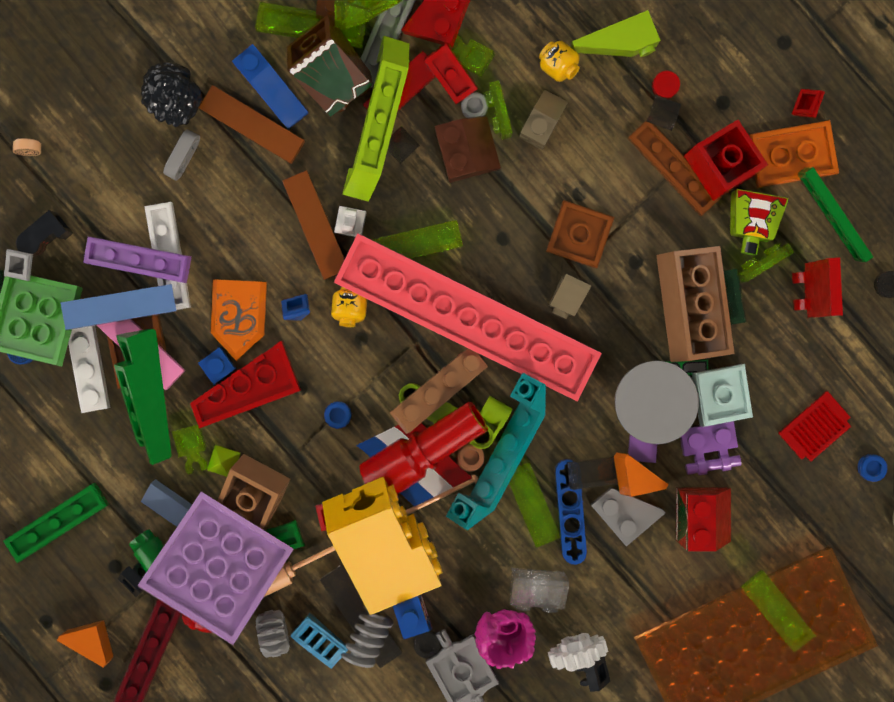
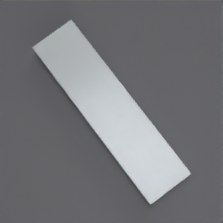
[144,202,191,310]

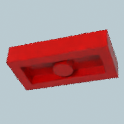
[424,42,478,104]

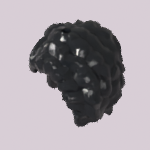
[141,62,202,127]

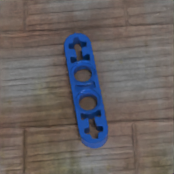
[555,459,587,565]

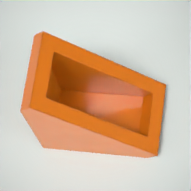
[614,452,669,497]
[57,620,114,668]

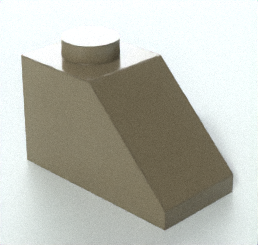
[519,90,568,150]
[548,274,591,319]

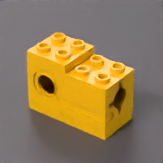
[322,477,443,615]

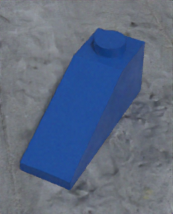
[232,44,309,130]

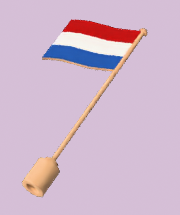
[264,423,479,597]

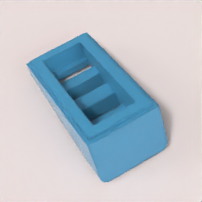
[290,613,348,669]

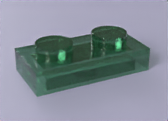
[724,269,747,325]

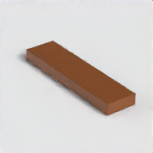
[199,85,305,164]
[627,119,722,216]
[282,170,345,280]

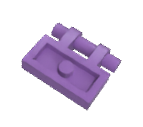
[680,421,741,475]

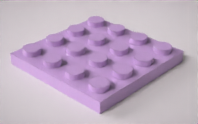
[138,492,293,645]

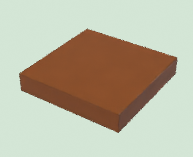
[546,200,614,269]

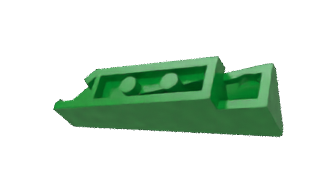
[114,329,172,465]

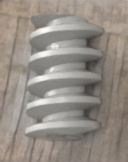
[341,606,394,668]

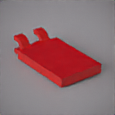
[792,257,843,318]

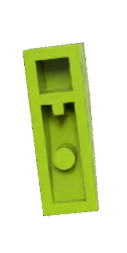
[570,10,660,57]

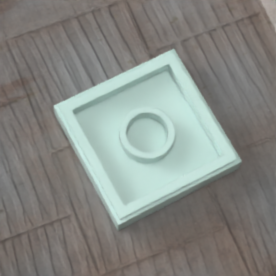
[692,364,753,427]

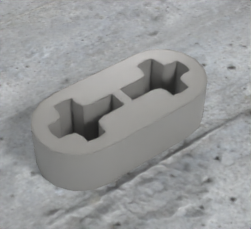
[163,129,200,181]

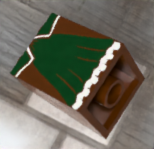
[287,14,373,117]

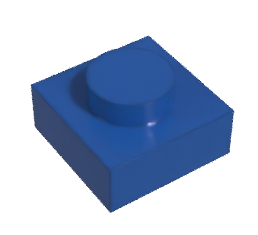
[198,347,237,385]

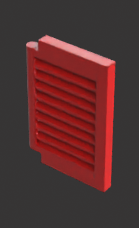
[778,391,851,462]

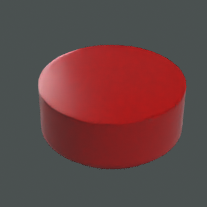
[652,71,680,99]

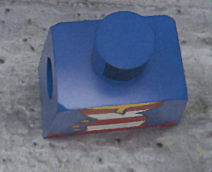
[393,594,433,639]

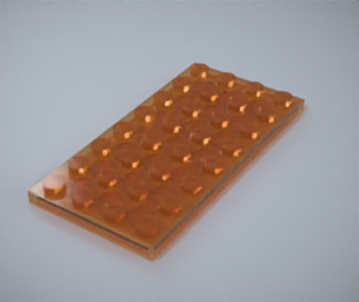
[634,546,878,702]

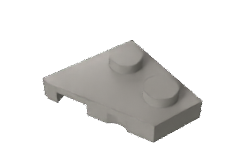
[590,487,665,546]

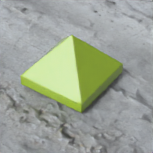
[207,445,241,477]

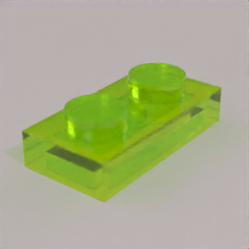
[485,80,513,140]
[736,243,794,283]

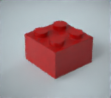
[684,120,768,201]

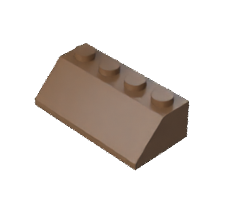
[656,246,734,362]

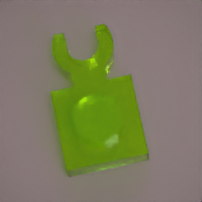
[452,35,495,77]
[172,425,207,475]

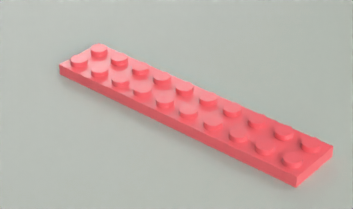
[334,233,602,402]

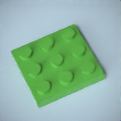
[0,276,83,367]

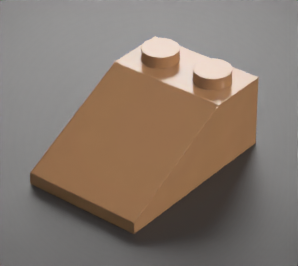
[217,454,291,531]

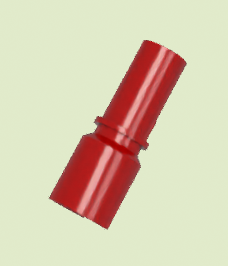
[359,402,488,495]

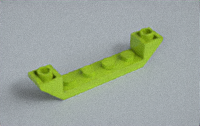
[342,36,410,202]

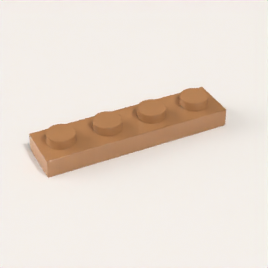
[389,348,488,434]

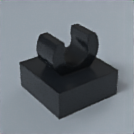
[118,563,144,597]
[577,656,611,692]

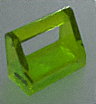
[334,0,402,30]

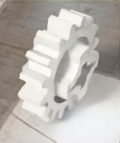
[548,633,608,671]

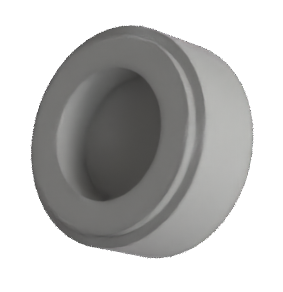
[461,92,488,118]

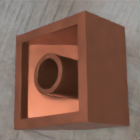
[435,117,501,183]

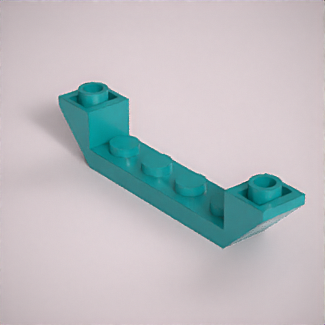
[446,373,546,530]

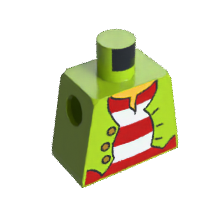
[730,189,788,255]

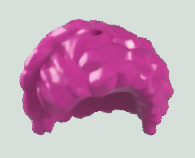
[474,609,536,669]

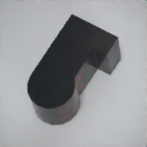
[16,210,73,256]

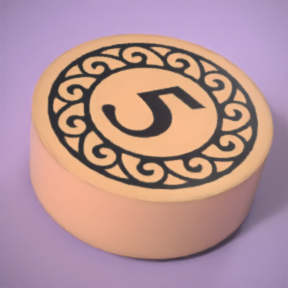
[13,138,41,156]

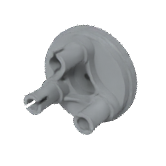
[615,361,699,444]

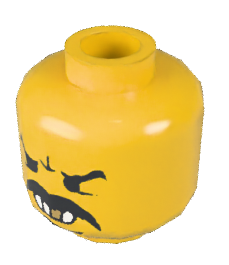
[539,40,580,82]
[331,287,367,327]

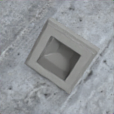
[4,249,33,281]

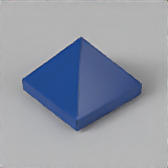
[281,294,310,321]

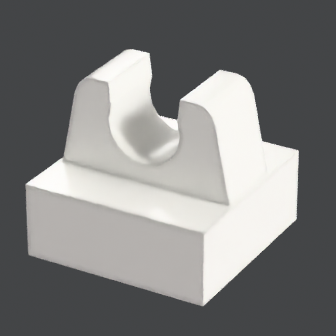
[334,206,367,237]

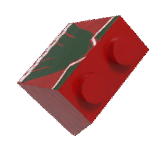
[676,487,731,551]

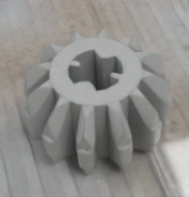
[256,610,290,658]

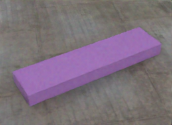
[83,237,192,283]

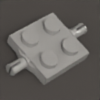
[426,629,499,702]

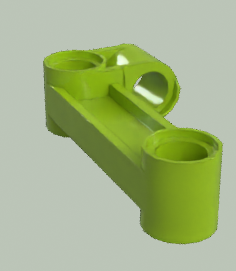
[399,383,513,449]

